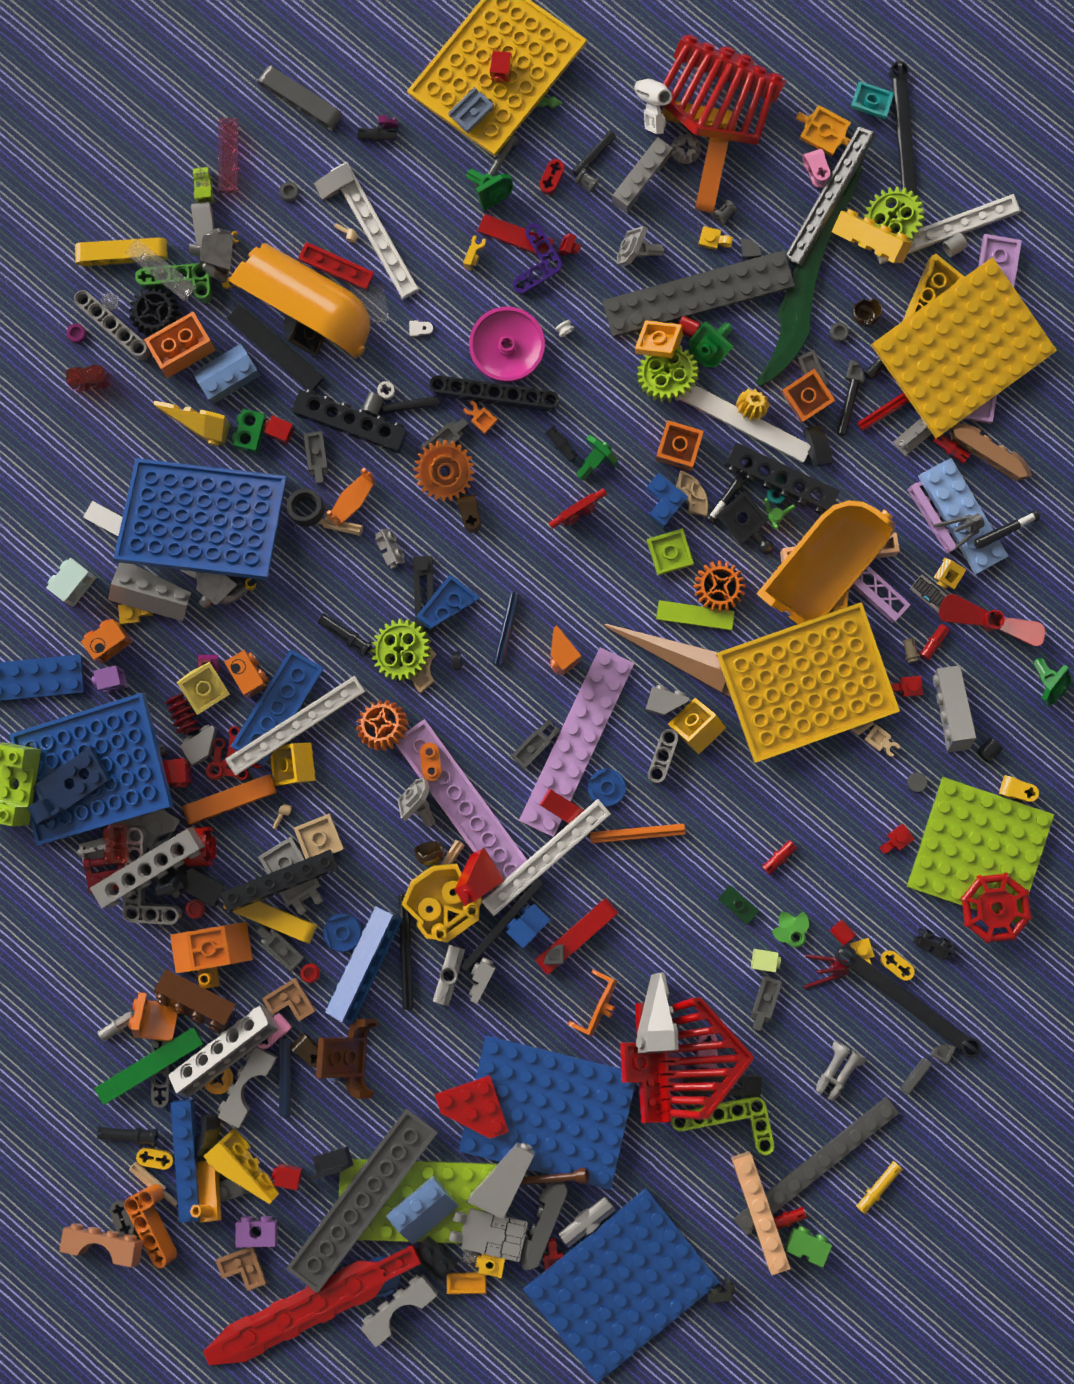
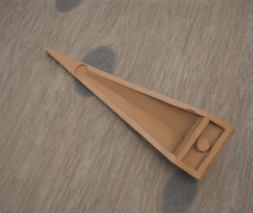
[604,624,731,697]

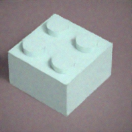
[46,558,97,607]

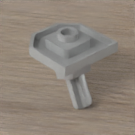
[617,226,664,266]
[398,777,435,827]

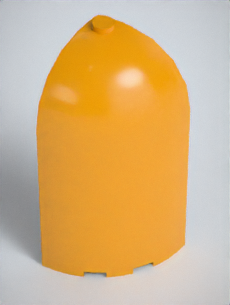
[229,243,370,359]
[757,501,896,624]

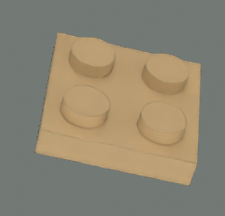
[294,813,344,859]

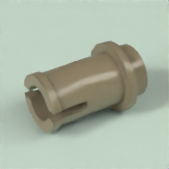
[902,638,920,663]

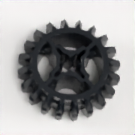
[129,286,180,336]

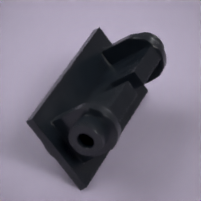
[913,928,955,960]

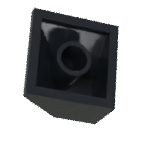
[283,315,325,358]

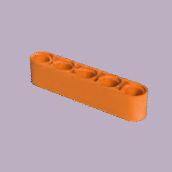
[182,774,277,825]

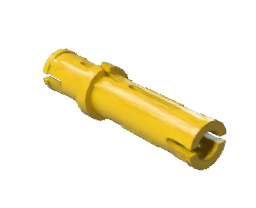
[856,1161,903,1215]

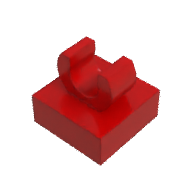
[558,233,581,256]

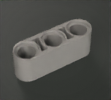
[191,201,215,257]
[648,729,678,784]

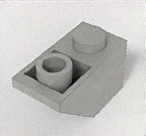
[645,685,689,716]
[180,725,218,766]

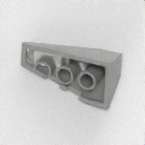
[636,972,679,1053]

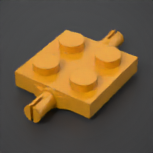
[796,105,851,156]

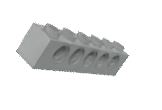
[90,827,205,908]
[168,1006,279,1099]

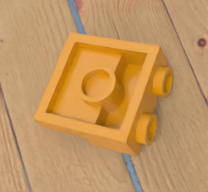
[635,321,683,358]

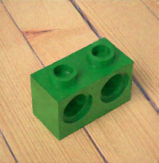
[232,409,267,454]

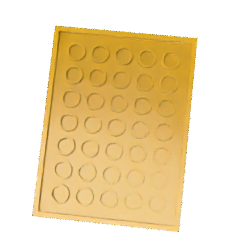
[407,0,587,157]
[871,257,1057,438]
[716,602,900,763]

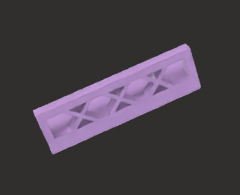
[907,481,957,554]
[852,566,911,623]

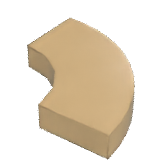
[676,470,708,517]
[411,644,437,694]

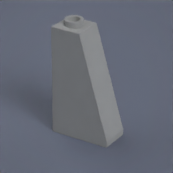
[467,1142,535,1219]

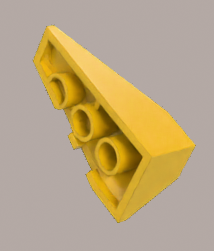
[154,401,231,447]
[204,1128,279,1204]

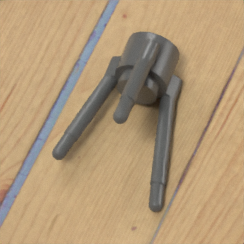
[933,513,985,549]

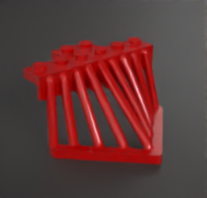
[662,35,786,145]
[620,997,754,1123]

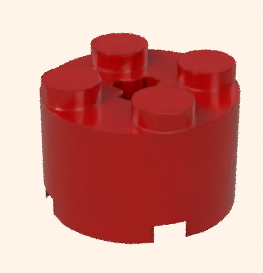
[180,827,216,867]

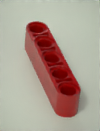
[535,898,619,975]

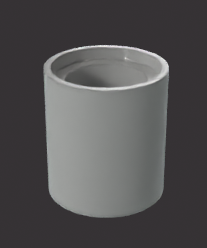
[942,233,968,257]

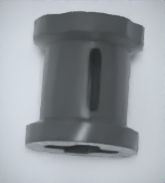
[575,168,600,193]
[713,199,738,225]

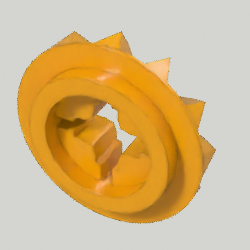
[204,1067,234,1094]

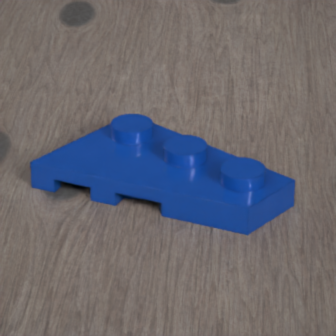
[415,574,480,630]

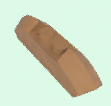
[950,423,1032,481]

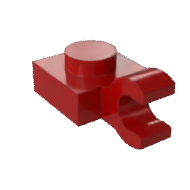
[891,676,923,697]
[879,824,915,854]
[543,1238,563,1271]

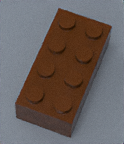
[154,969,236,1034]

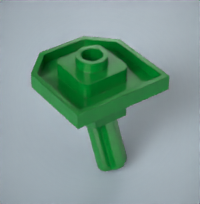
[466,169,514,212]
[688,321,734,367]
[577,435,618,481]
[1033,658,1072,707]

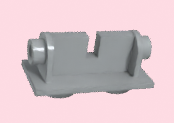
[893,418,932,456]
[375,529,406,569]
[78,835,121,861]

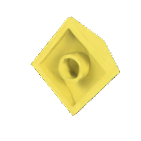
[177,662,230,715]

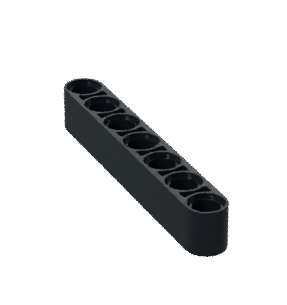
[429,375,559,412]

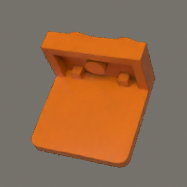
[129,992,178,1042]

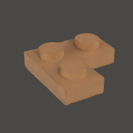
[262,978,316,1022]
[216,1247,267,1291]

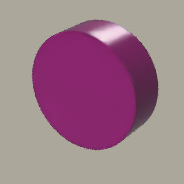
[67,324,87,344]

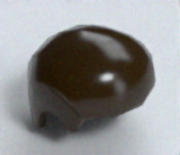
[852,298,883,327]
[414,841,445,866]

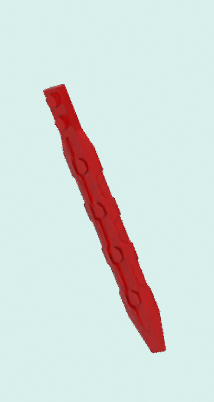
[203,1245,422,1366]

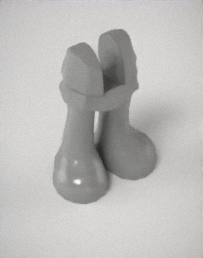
[816,1040,867,1101]

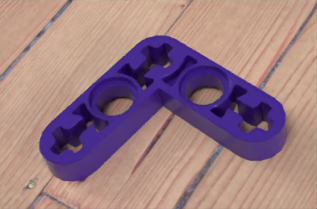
[513,223,562,294]

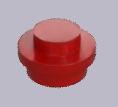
[185,899,205,919]
[300,963,320,983]

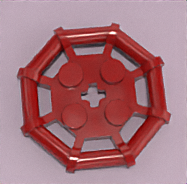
[960,872,1033,944]

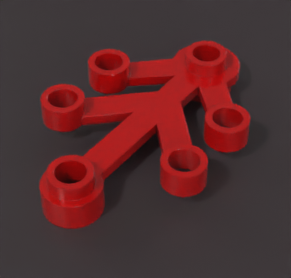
[206,726,263,780]

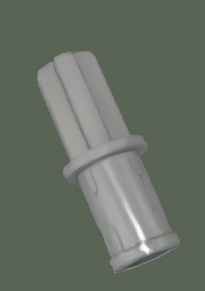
[98,1011,134,1042]

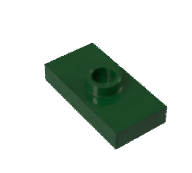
[717,885,760,925]

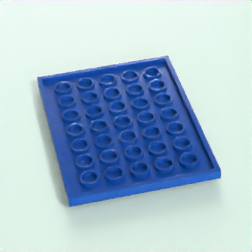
[113,458,287,580]
[9,693,173,846]
[459,1035,635,1190]
[523,1188,720,1383]

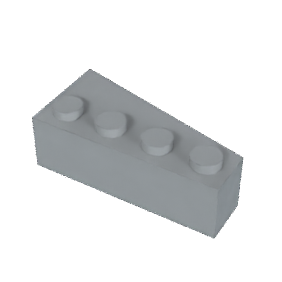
[108,563,191,621]
[933,665,976,753]

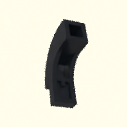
[152,831,187,896]

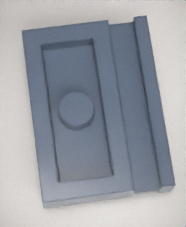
[448,87,494,133]

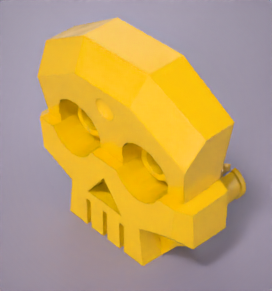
[402,864,482,943]

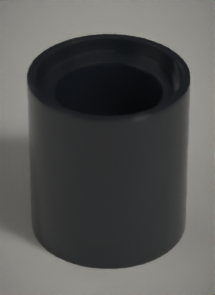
[976,737,1003,763]

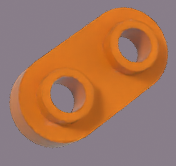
[420,743,442,781]

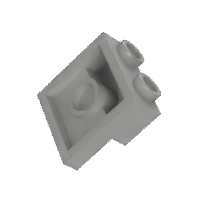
[469,957,496,1004]

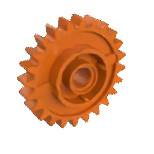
[413,440,475,502]

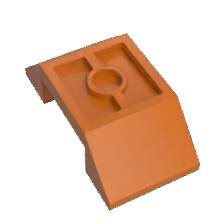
[170,922,253,973]

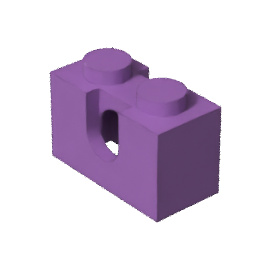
[92,665,128,693]
[236,1216,278,1247]

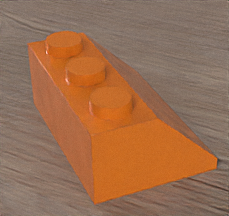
[144,312,216,378]
[550,625,581,676]

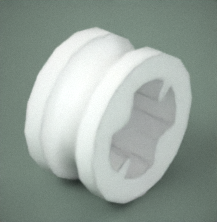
[555,320,574,337]
[377,381,395,400]

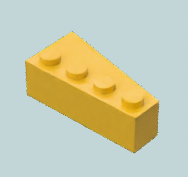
[832,209,913,263]
[902,254,964,322]

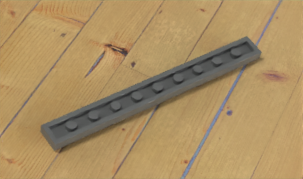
[733,1097,899,1235]

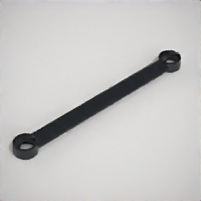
[889,61,917,218]
[835,945,981,1057]

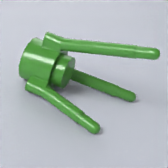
[764,498,795,529]

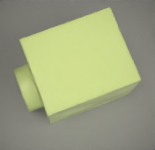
[751,949,781,972]

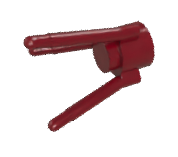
[803,954,849,989]

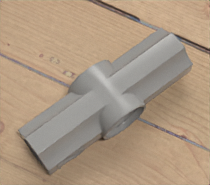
[433,945,465,1006]
[558,1196,615,1247]

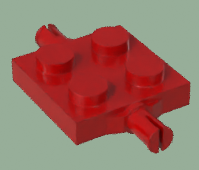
[548,488,607,530]

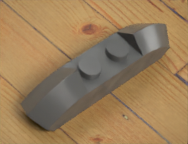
[521,1181,568,1270]

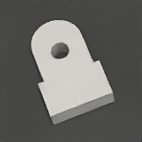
[409,321,433,337]

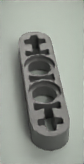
[151,1040,171,1108]

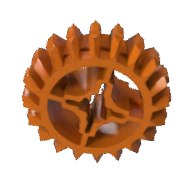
[694,561,746,612]
[356,700,408,751]

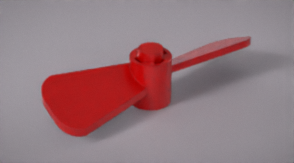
[938,594,1045,646]

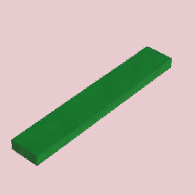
[94,1027,205,1105]

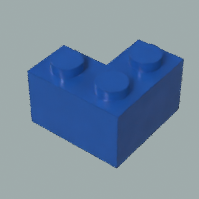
[645,473,688,529]
[507,904,550,948]

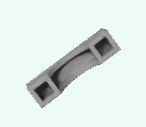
[612,137,673,214]
[218,1046,278,1128]
[361,1274,438,1348]

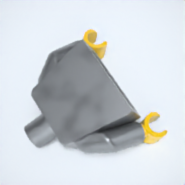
[189,228,239,289]
[196,572,257,609]

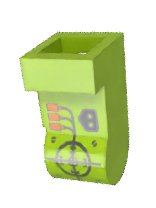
[193,167,214,203]

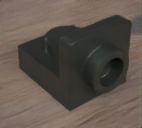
[707,1277,735,1303]

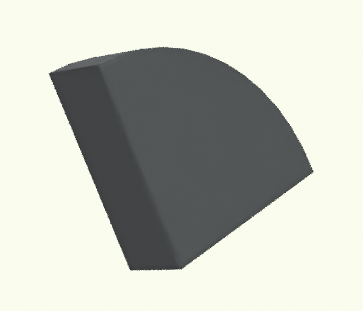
[741,238,761,259]
[845,360,865,384]
[544,944,564,964]
[929,1044,956,1064]

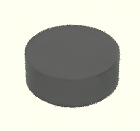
[280,182,299,202]
[829,322,849,343]
[907,773,927,792]

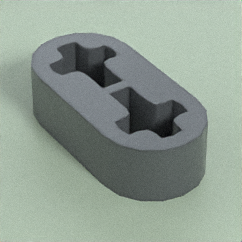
[110,1200,136,1236]

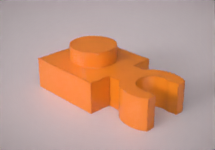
[463,401,498,434]

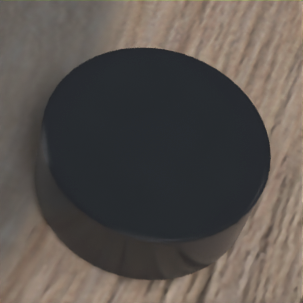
[451,651,463,671]

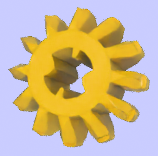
[736,389,769,421]

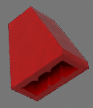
[455,848,504,906]

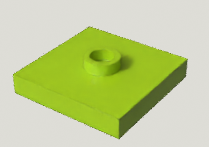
[646,528,694,576]

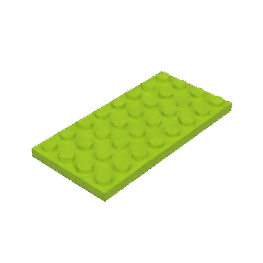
[339,1159,497,1243]

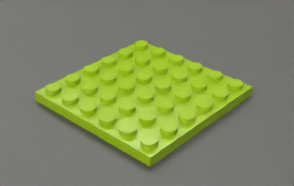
[906,777,1054,924]

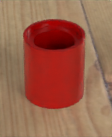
[679,315,700,338]
[830,919,856,945]

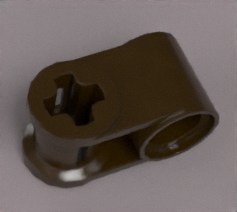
[457,494,481,533]
[290,1032,318,1068]

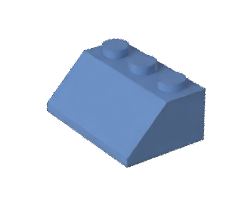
[192,344,260,405]
[386,1175,459,1244]

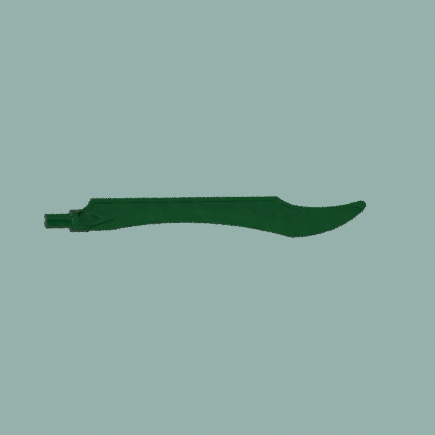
[756,152,867,387]

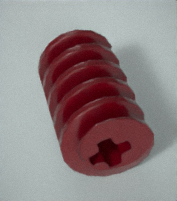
[165,694,201,736]

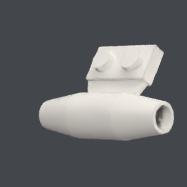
[634,79,672,134]

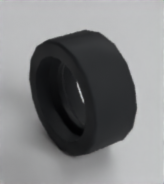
[287,488,325,527]

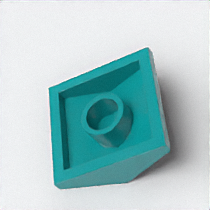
[850,81,894,120]

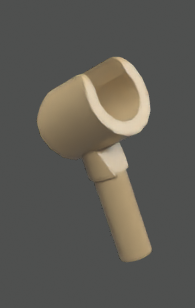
[334,223,358,243]
[272,804,292,829]

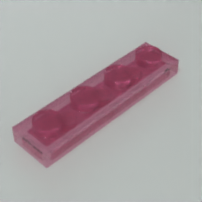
[219,118,239,193]

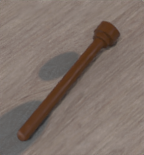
[519,1167,589,1186]

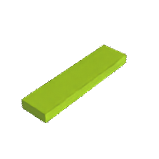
[656,600,735,631]

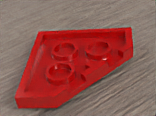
[434,1075,509,1139]

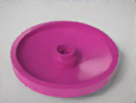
[469,307,545,383]

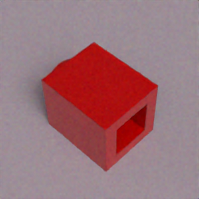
[490,51,513,83]
[263,415,295,445]
[271,1163,303,1190]

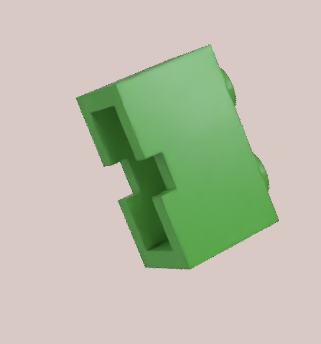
[784,1225,832,1267]

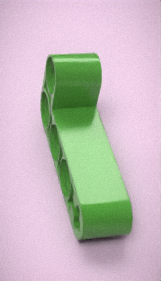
[135,263,213,303]

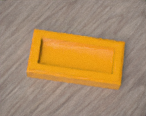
[447,1272,486,1294]

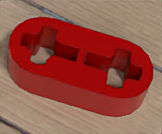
[540,159,564,195]

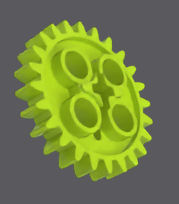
[863,186,926,241]
[637,346,699,403]
[371,619,432,681]

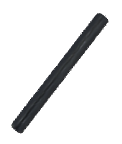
[398,893,414,1010]

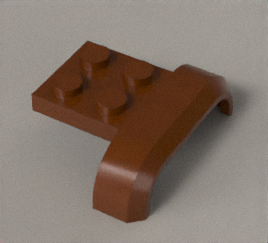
[316,1019,379,1099]

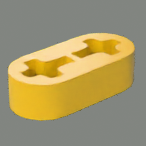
[880,950,915,981]
[136,1147,175,1170]

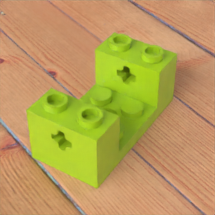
[0,743,41,826]

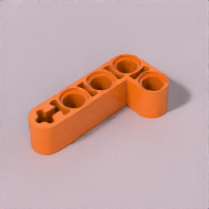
[695,138,729,213]
[125,1184,177,1268]

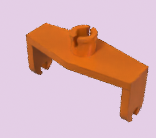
[326,468,375,527]
[568,969,617,1036]

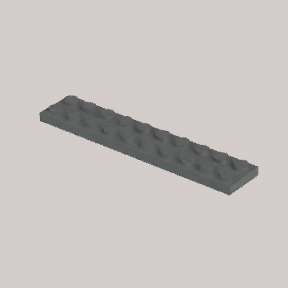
[602,250,794,338]
[286,1108,438,1293]

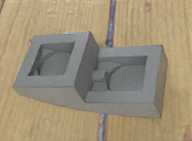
[314,163,355,200]

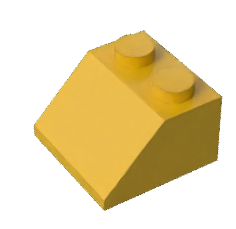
[668,698,726,754]
[270,743,315,786]

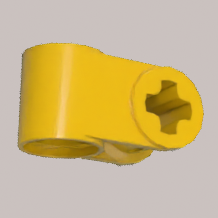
[999,775,1039,802]

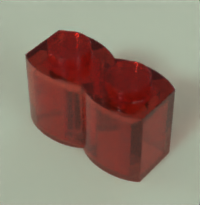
[66,365,110,391]
[103,824,129,865]

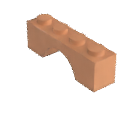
[59,1223,143,1267]

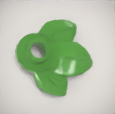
[772,912,809,947]

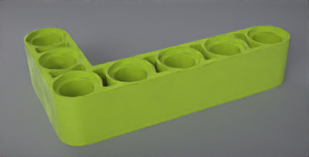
[671,1096,774,1155]

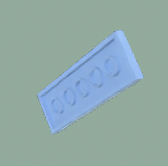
[918,458,1008,575]

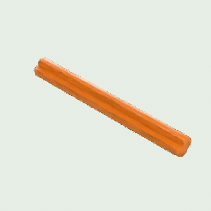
[590,824,686,843]

